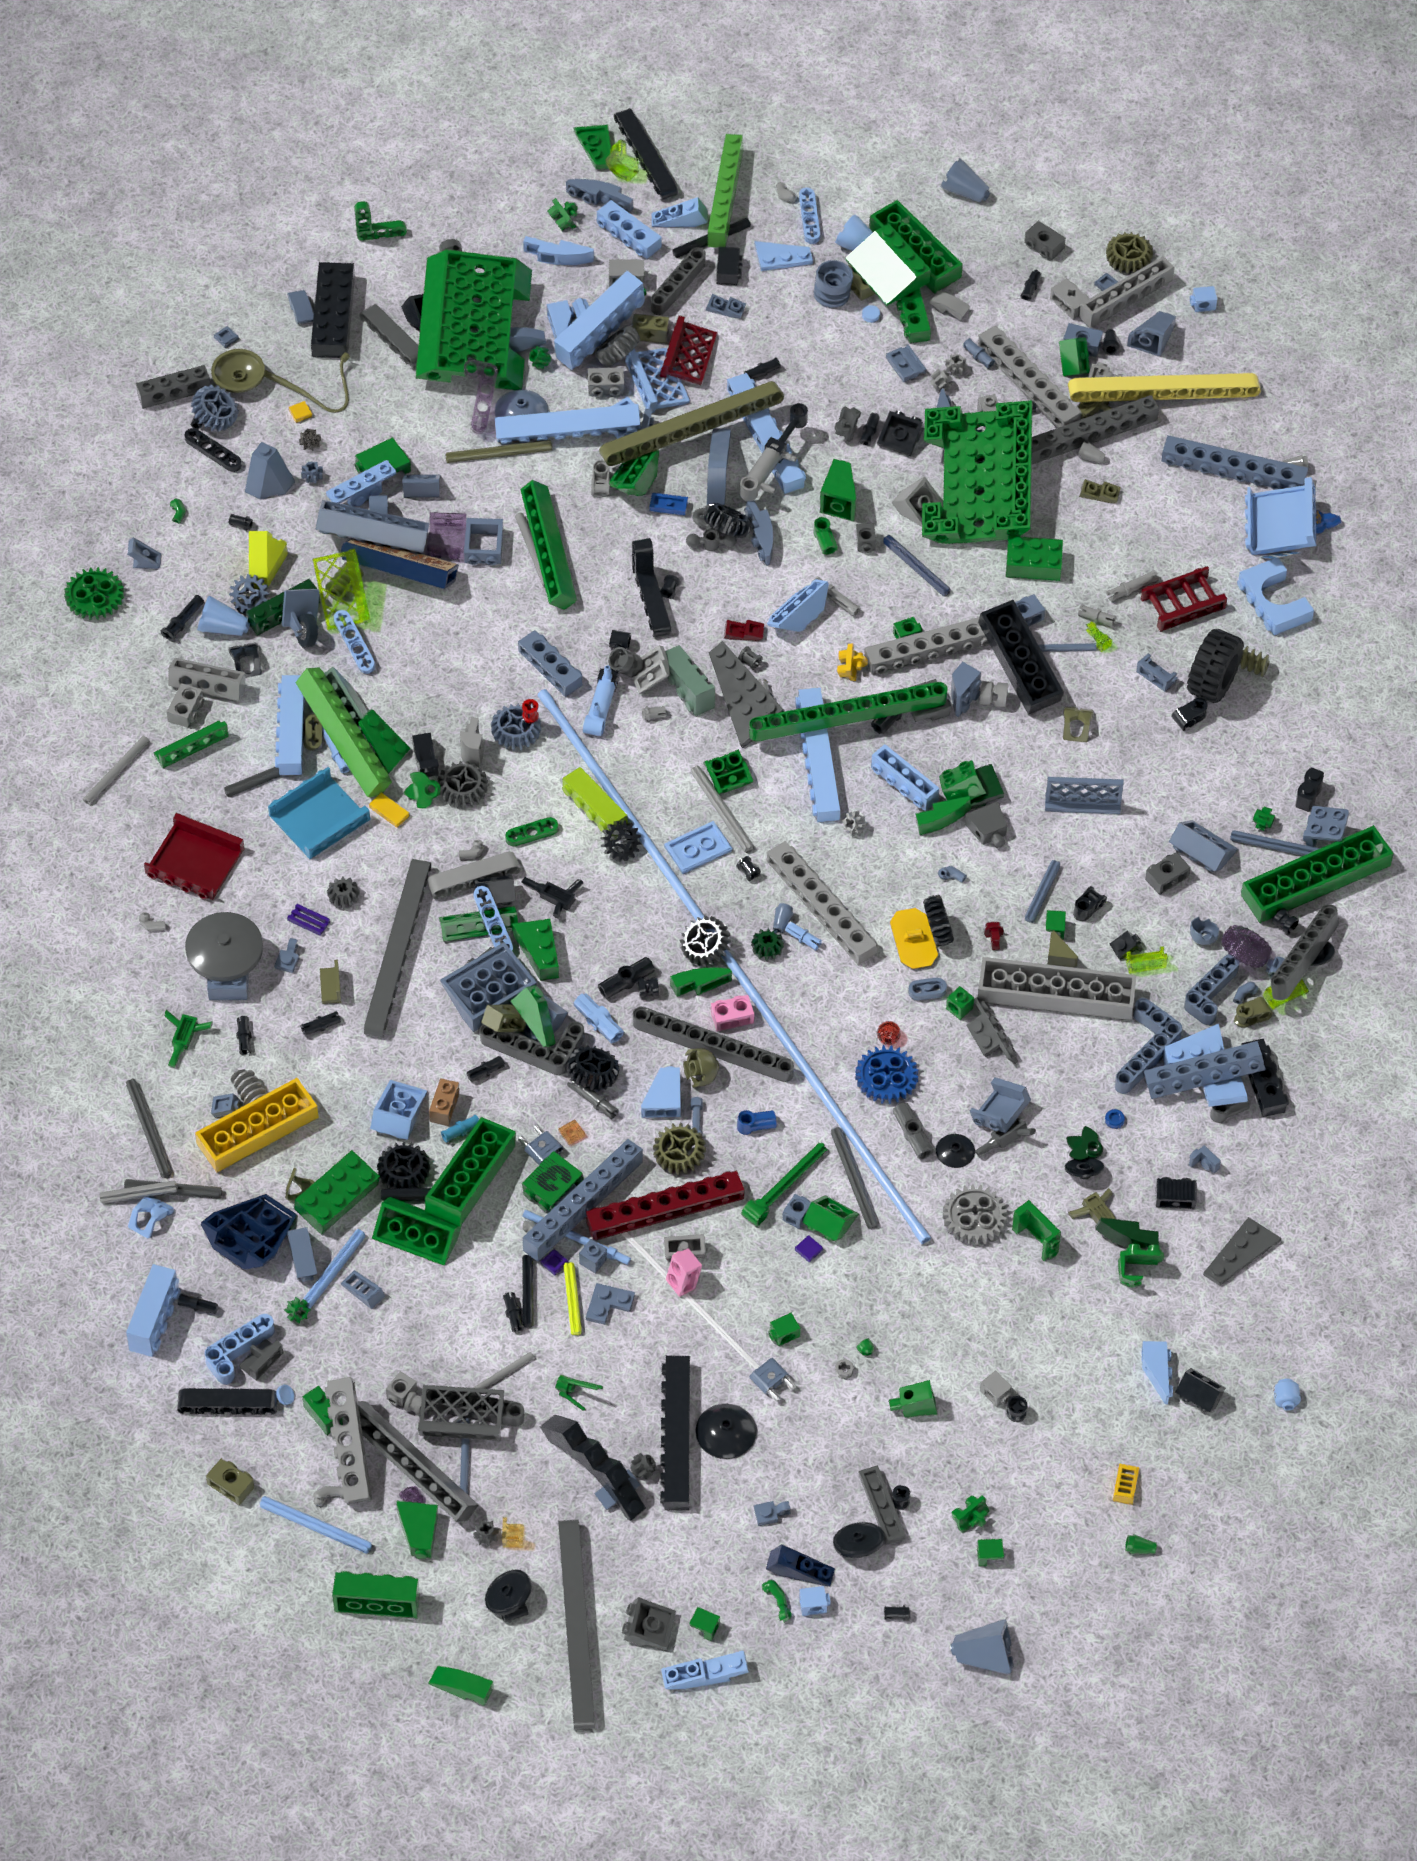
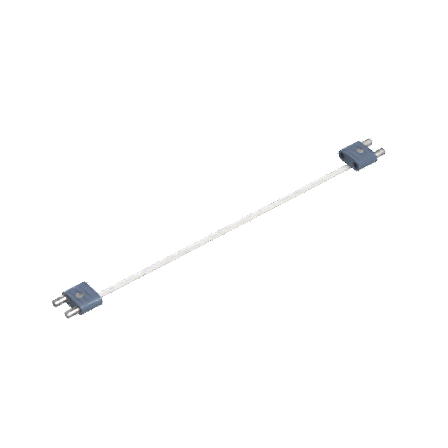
[518,1124,796,1402]

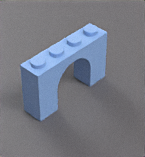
[1237,558,1314,635]

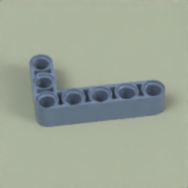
[707,428,731,505]
[1114,998,1182,1094]

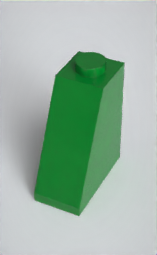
[396,1501,439,1560]

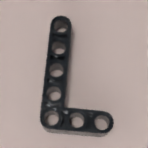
[632,538,671,637]

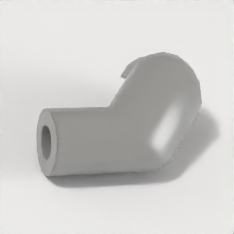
[776,182,797,202]
[139,912,165,931]
[313,1486,341,1505]

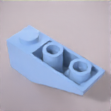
[652,197,708,227]
[1141,1341,1173,1404]

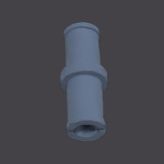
[963,338,995,369]

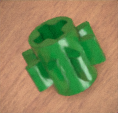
[529,346,551,369]
[1252,806,1275,831]
[284,1297,311,1323]

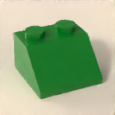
[802,1195,859,1241]

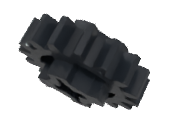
[600,820,642,861]

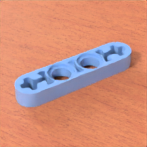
[799,188,820,244]
[334,610,375,674]
[473,886,513,951]

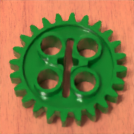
[64,567,124,620]

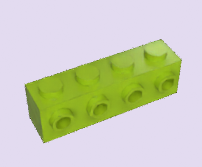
[562,767,627,836]

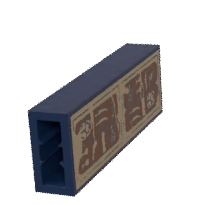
[341,538,459,589]

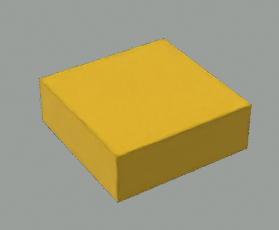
[288,401,312,423]

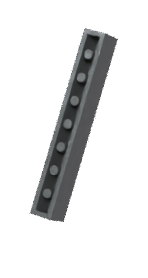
[343,1401,479,1522]

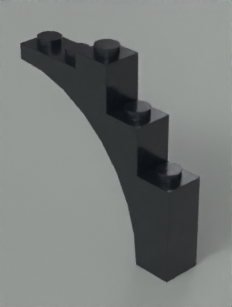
[540,1414,646,1521]

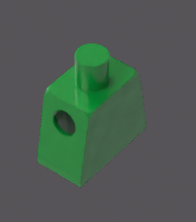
[889,1380,937,1418]

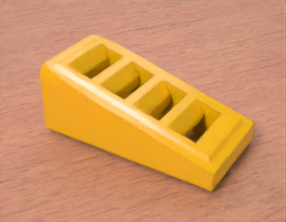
[1112,1463,1139,1505]

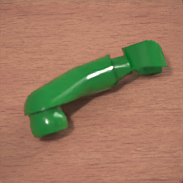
[762,1580,792,1622]

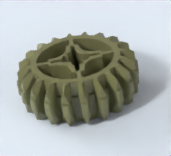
[1106,231,1153,275]
[653,1122,706,1175]

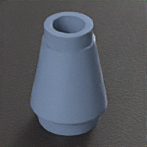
[773,903,794,933]

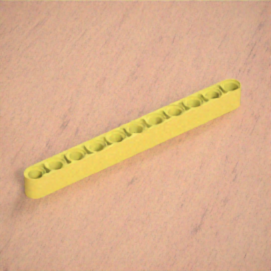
[1068,373,1261,402]

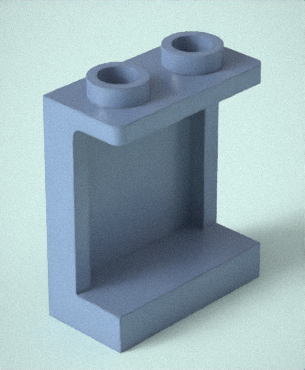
[970,1077,1031,1133]

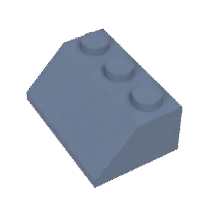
[1169,820,1238,872]

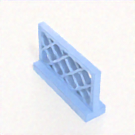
[625,348,690,413]

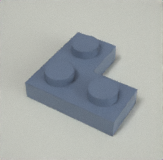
[586,1283,635,1325]

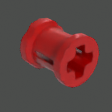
[522,699,539,723]

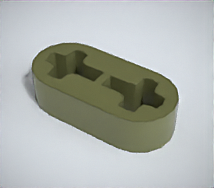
[303,714,322,751]

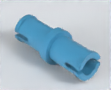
[441,1115,479,1143]

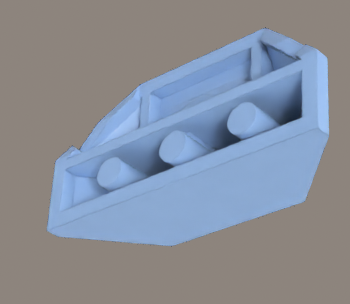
[767,579,829,632]

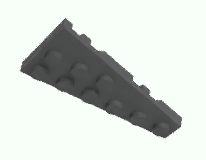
[709,641,785,748]

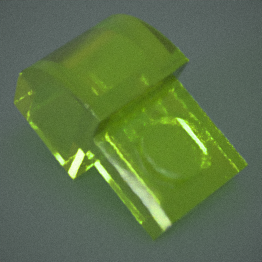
[606,139,639,181]

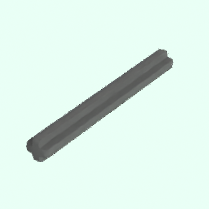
[124,1179,222,1199]

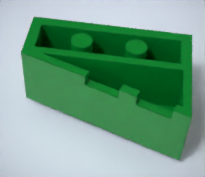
[512,919,559,981]

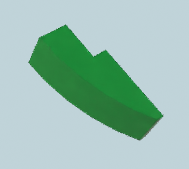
[915,796,971,835]
[670,968,732,997]
[428,1666,494,1706]

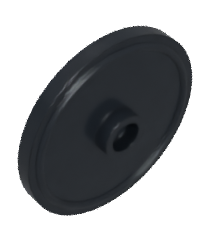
[833,1522,885,1558]
[485,1569,532,1616]

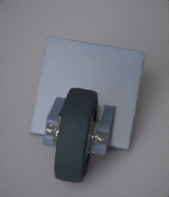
[282,589,319,647]

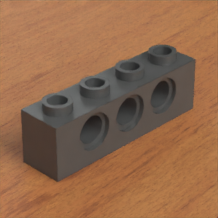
[136,365,211,409]

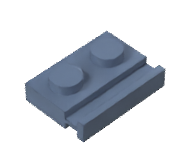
[886,344,926,383]

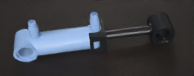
[583,630,631,737]

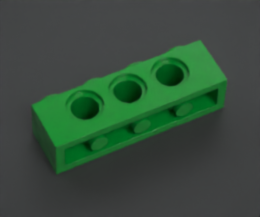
[896,288,931,344]

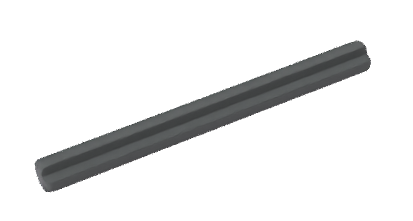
[126,1078,171,1178]
[831,1127,878,1229]

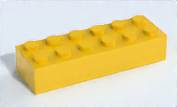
[195,1078,319,1173]

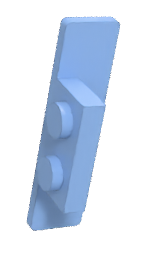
[326,460,396,507]

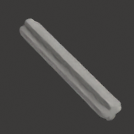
[99,1181,178,1204]

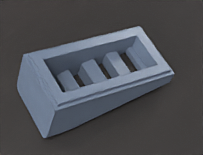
[341,1270,385,1309]

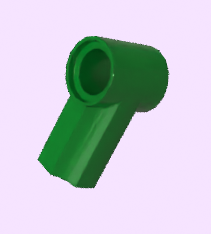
[813,517,838,555]

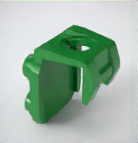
[1118,1244,1164,1287]

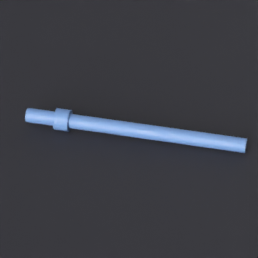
[523,1210,631,1265]

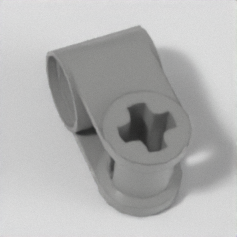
[591,460,610,495]

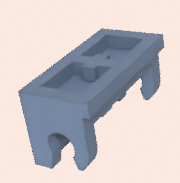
[1136,653,1178,692]

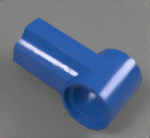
[737,1110,777,1135]

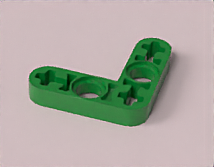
[354,201,407,241]

